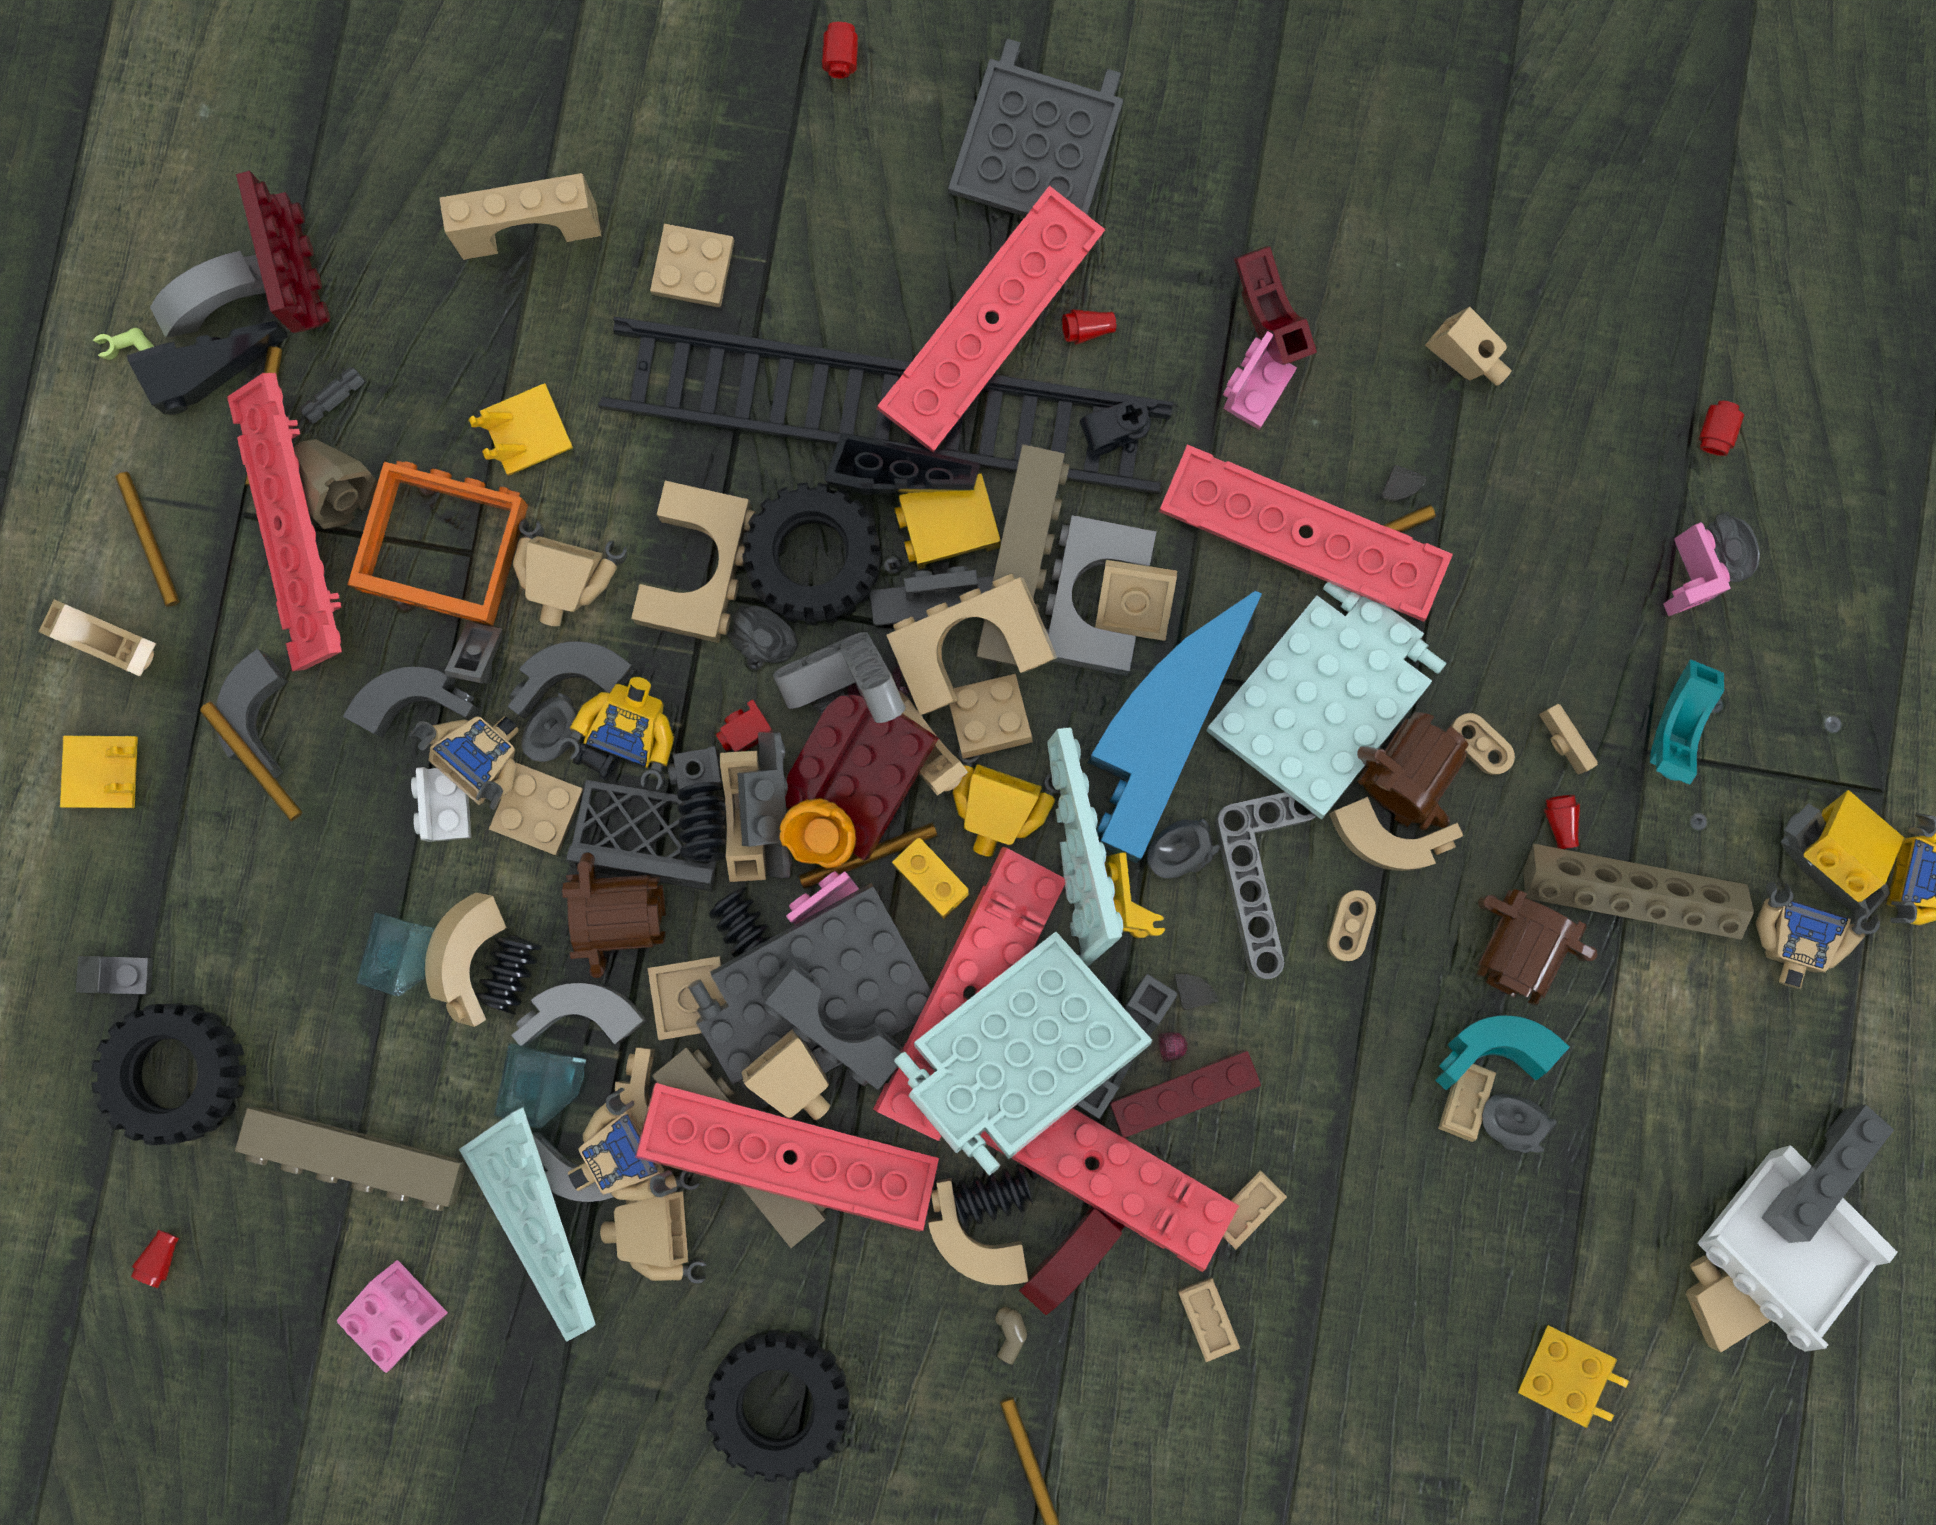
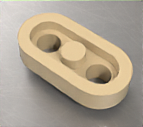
[1451,713,1515,775]
[1327,890,1376,961]

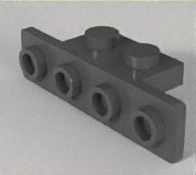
[870,566,994,626]
[737,732,792,879]

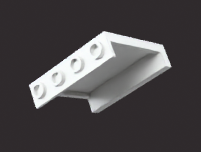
[1698,1145,1898,1352]

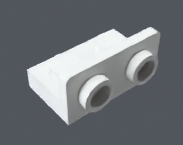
[411,767,472,842]

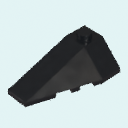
[127,321,288,415]
[825,433,981,495]

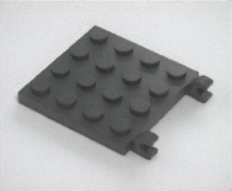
[948,39,1124,217]

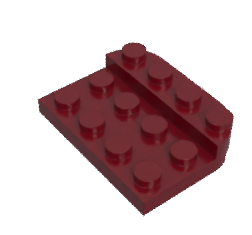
[236,171,330,334]
[785,694,939,861]

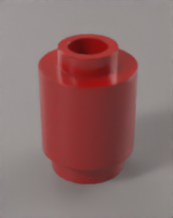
[822,22,858,79]
[1699,401,1744,456]

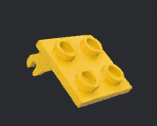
[469,383,573,476]
[60,736,138,808]
[1104,853,1165,938]
[1518,1325,1629,1428]

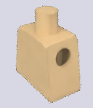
[1425,307,1512,386]
[742,1029,830,1120]
[1686,1255,1771,1352]

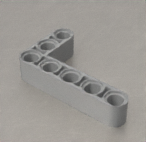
[773,632,906,723]
[1215,792,1316,979]

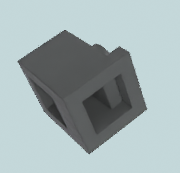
[668,746,723,790]

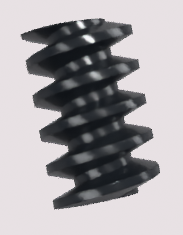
[677,782,726,862]
[709,887,774,957]
[475,934,542,1015]
[953,1164,1034,1228]

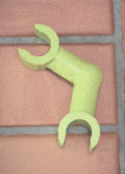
[93,328,154,360]

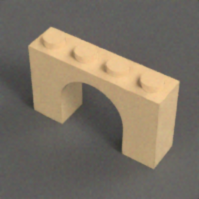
[439,173,601,260]
[631,481,756,643]
[887,574,1057,715]

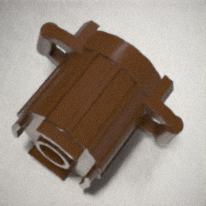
[1357,712,1469,831]
[562,852,666,978]
[1476,889,1598,1006]

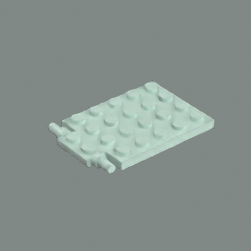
[1206,582,1447,819]
[894,932,1152,1175]

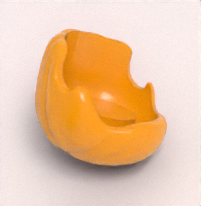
[779,799,856,868]

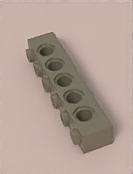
[1523,844,1754,940]

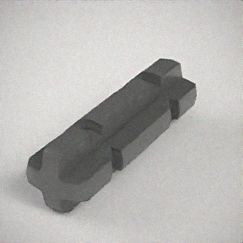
[300,367,364,423]

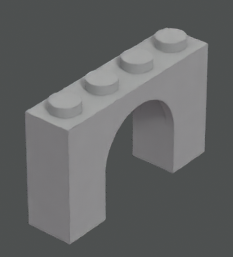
[1045,515,1156,676]

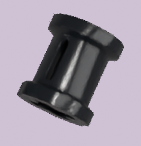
[573,738,619,780]

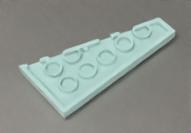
[1047,727,1123,966]
[459,1108,596,1342]

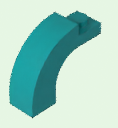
[1650,659,1724,785]
[1435,1015,1570,1090]

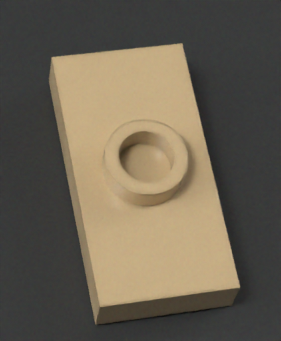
[1539,704,1598,775]
[1438,1064,1496,1142]
[1223,1170,1287,1249]
[1178,1277,1240,1362]

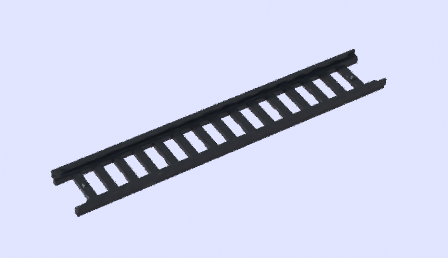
[598,316,1173,494]

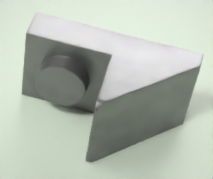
[445,621,502,684]
[76,956,153,994]

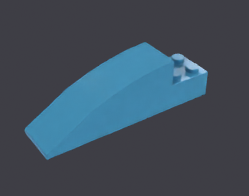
[1087,591,1262,863]

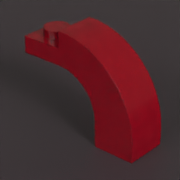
[1234,246,1317,365]
[1019,1206,1125,1315]

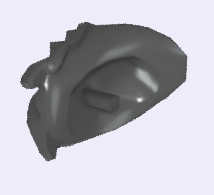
[1705,512,1760,582]
[727,605,798,663]
[521,693,578,762]
[1148,818,1220,879]
[1482,1094,1556,1153]

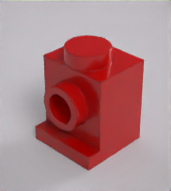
[715,699,773,752]

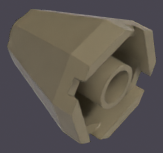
[294,439,378,529]

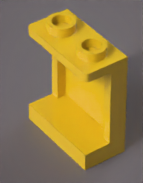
[894,473,1001,570]
[1804,790,1905,902]
[892,838,970,919]

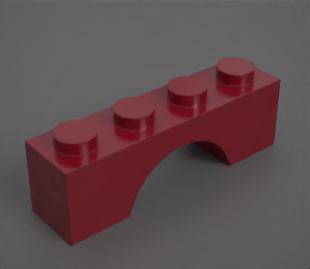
[1109,1050,1261,1138]

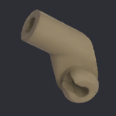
[996,1307,1027,1365]

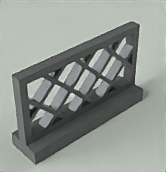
[566,780,726,891]

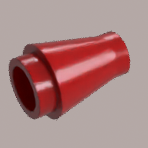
[1062,309,1116,345]
[1544,795,1580,849]
[131,1229,179,1288]

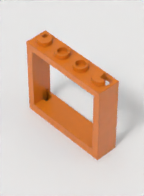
[348,461,528,627]

